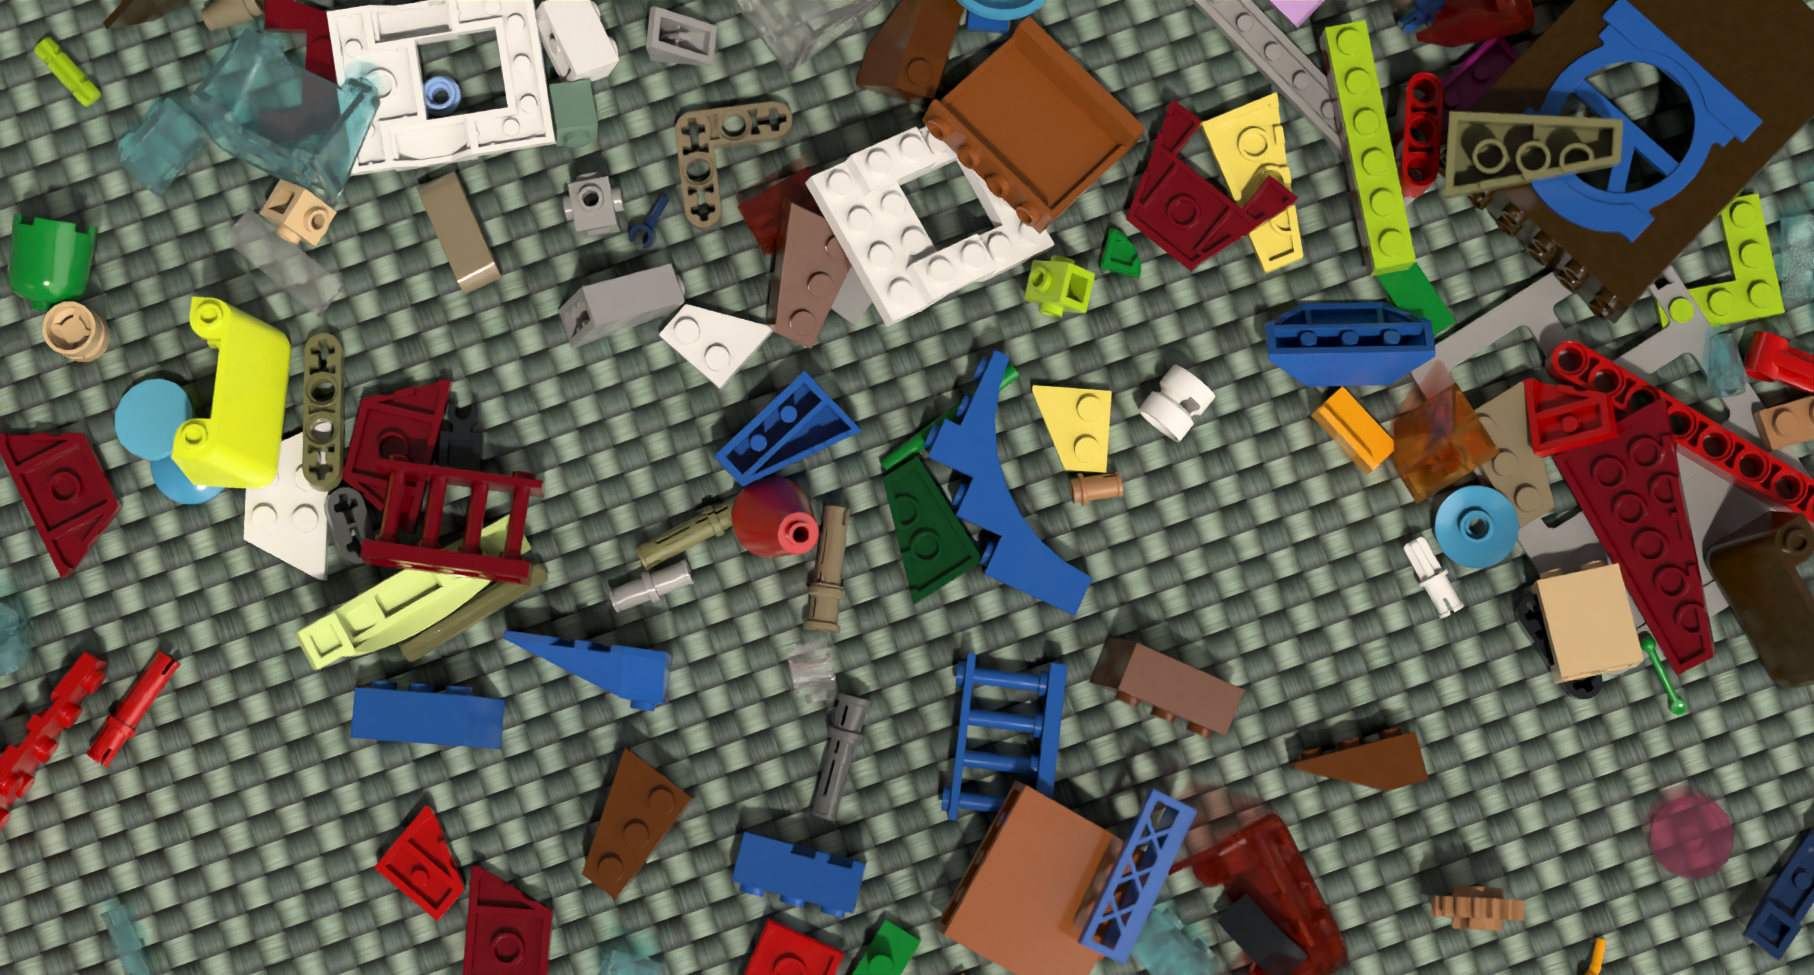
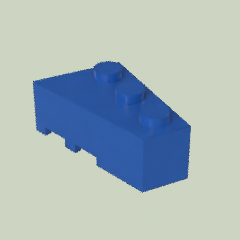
[713,371,862,487]
[350,681,505,749]
[732,831,867,918]

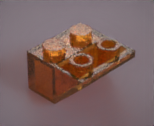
[1393,383,1500,504]

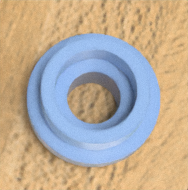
[423,76,461,117]

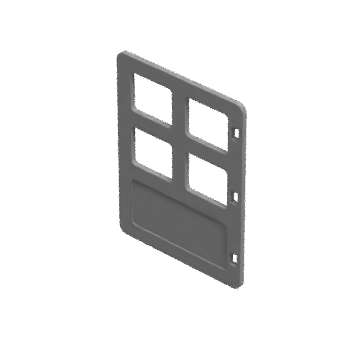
[1410,266,1814,675]

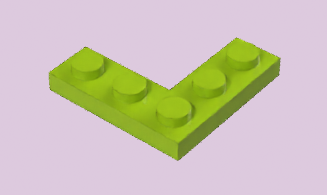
[1653,193,1785,331]

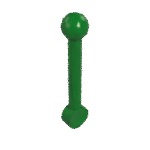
[1640,636,1687,715]

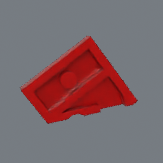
[1523,378,1618,458]
[374,805,467,921]

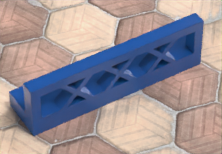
[1077,788,1197,965]

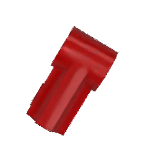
[1740,331,1814,396]

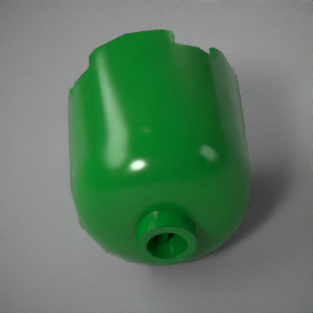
[7,214,98,311]

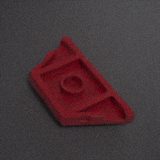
[342,379,453,535]
[0,433,123,578]
[463,865,554,975]

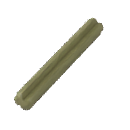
[399,560,548,662]

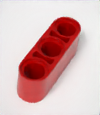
[1394,72,1444,198]

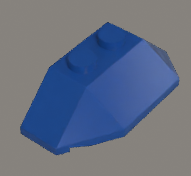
[1265,302,1436,387]

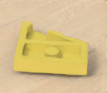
[1032,385,1112,474]

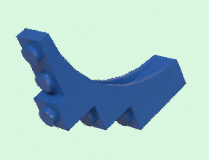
[924,350,1092,615]

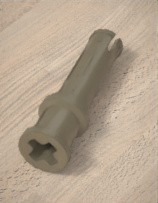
[803,506,851,633]

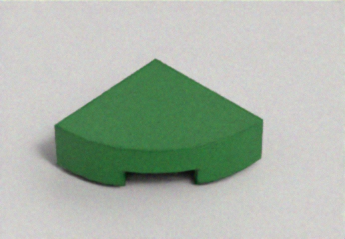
[1100,228,1141,279]

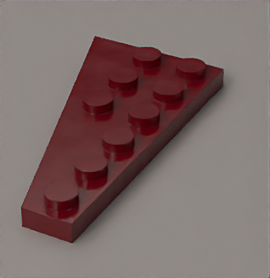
[1553,396,1716,675]

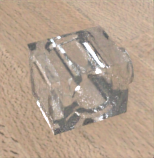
[785,639,838,704]

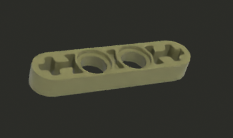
[302,333,345,492]

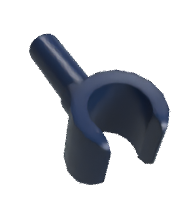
[628,195,669,249]

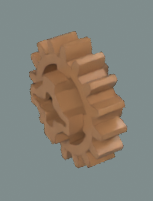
[1431,886,1524,931]

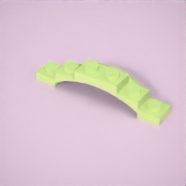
[294,513,532,670]

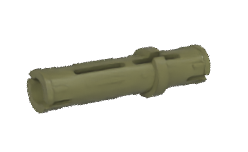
[634,494,739,571]

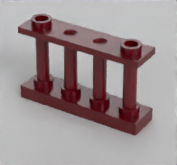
[360,454,545,586]

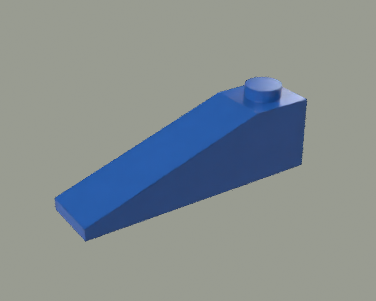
[504,631,673,712]

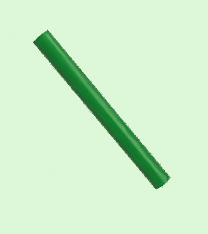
[880,364,1020,474]

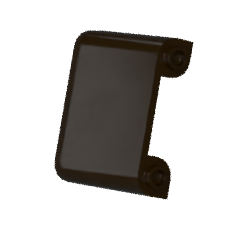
[1706,511,1814,689]

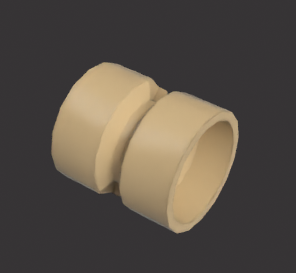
[42,301,110,362]

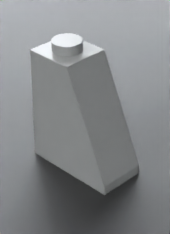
[558,263,685,348]

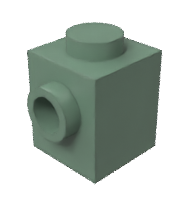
[549,79,598,148]

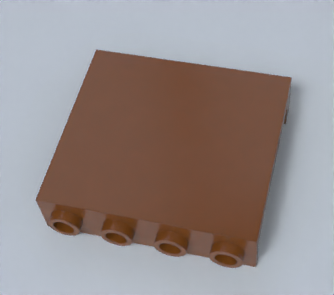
[922,16,1146,234]
[935,781,1145,975]

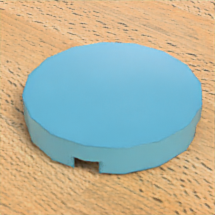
[115,379,198,461]

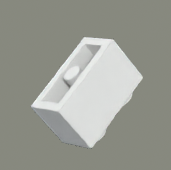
[536,0,619,83]

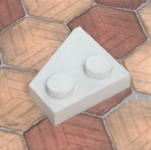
[659,304,773,390]

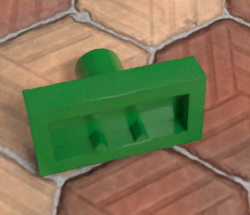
[852,919,921,975]

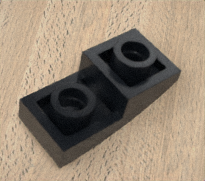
[1217,890,1308,975]

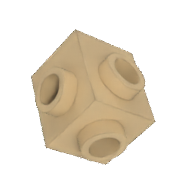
[259,179,336,247]

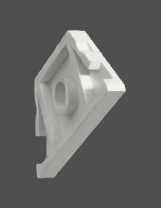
[244,422,334,581]

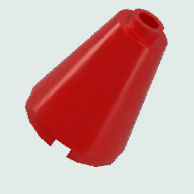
[731,476,819,558]

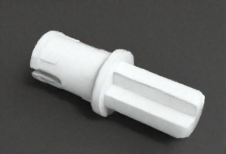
[1404,536,1464,619]

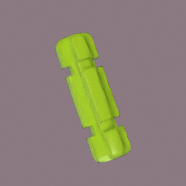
[34,37,101,107]

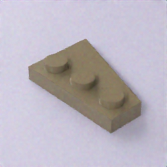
[1451,380,1555,529]

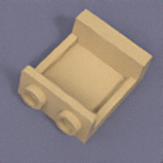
[1531,560,1644,684]

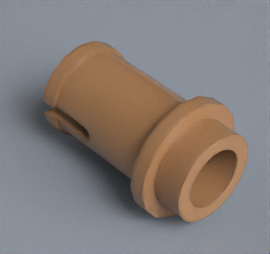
[1069,471,1123,506]

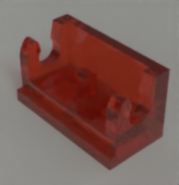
[737,167,823,257]

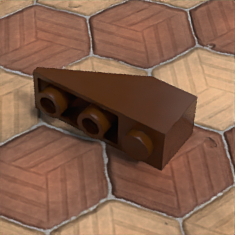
[1289,726,1429,791]

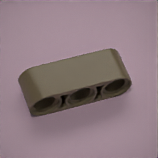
[417,171,502,294]

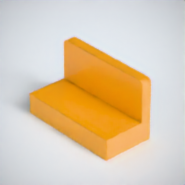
[1311,386,1399,476]

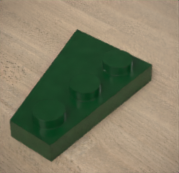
[883,456,982,605]

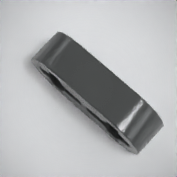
[324,487,375,565]

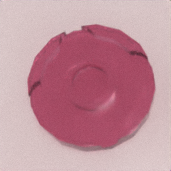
[1648,796,1734,878]

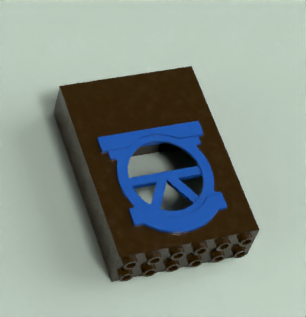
[1438,0,1814,325]

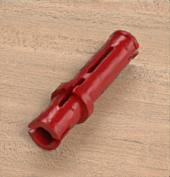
[86,650,181,768]

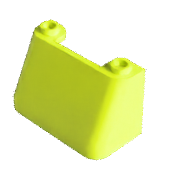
[172,297,292,489]

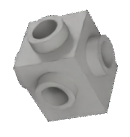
[563,173,624,239]

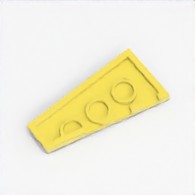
[1201,92,1303,275]

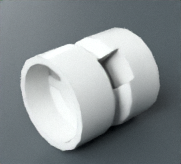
[1138,364,1216,442]

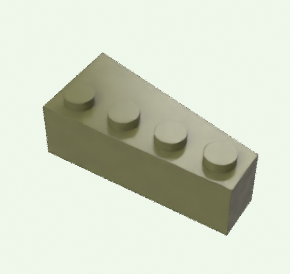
[1444,111,1623,199]

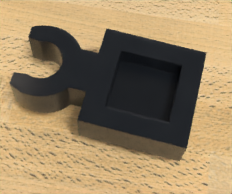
[438,403,484,472]

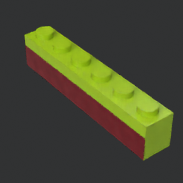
[1319,20,1416,277]

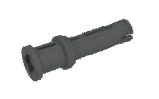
[810,692,873,821]

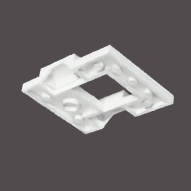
[327,0,557,176]
[805,126,1055,327]

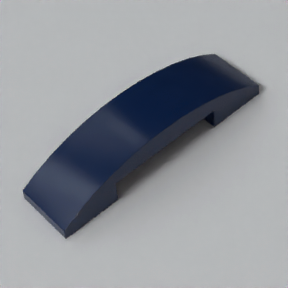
[1743,825,1814,960]

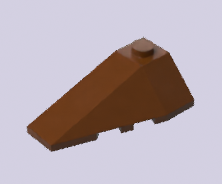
[856,0,965,108]

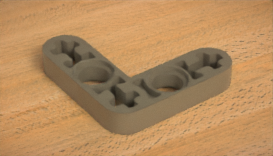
[675,101,793,231]

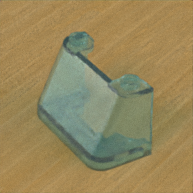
[187,28,381,203]

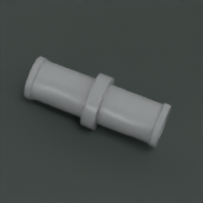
[608,559,695,614]

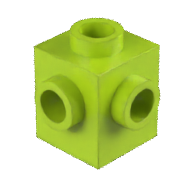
[1024,255,1095,318]

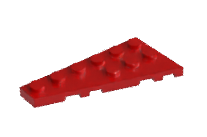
[0,652,109,831]

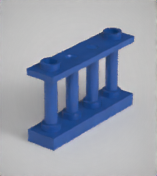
[941,653,1067,821]

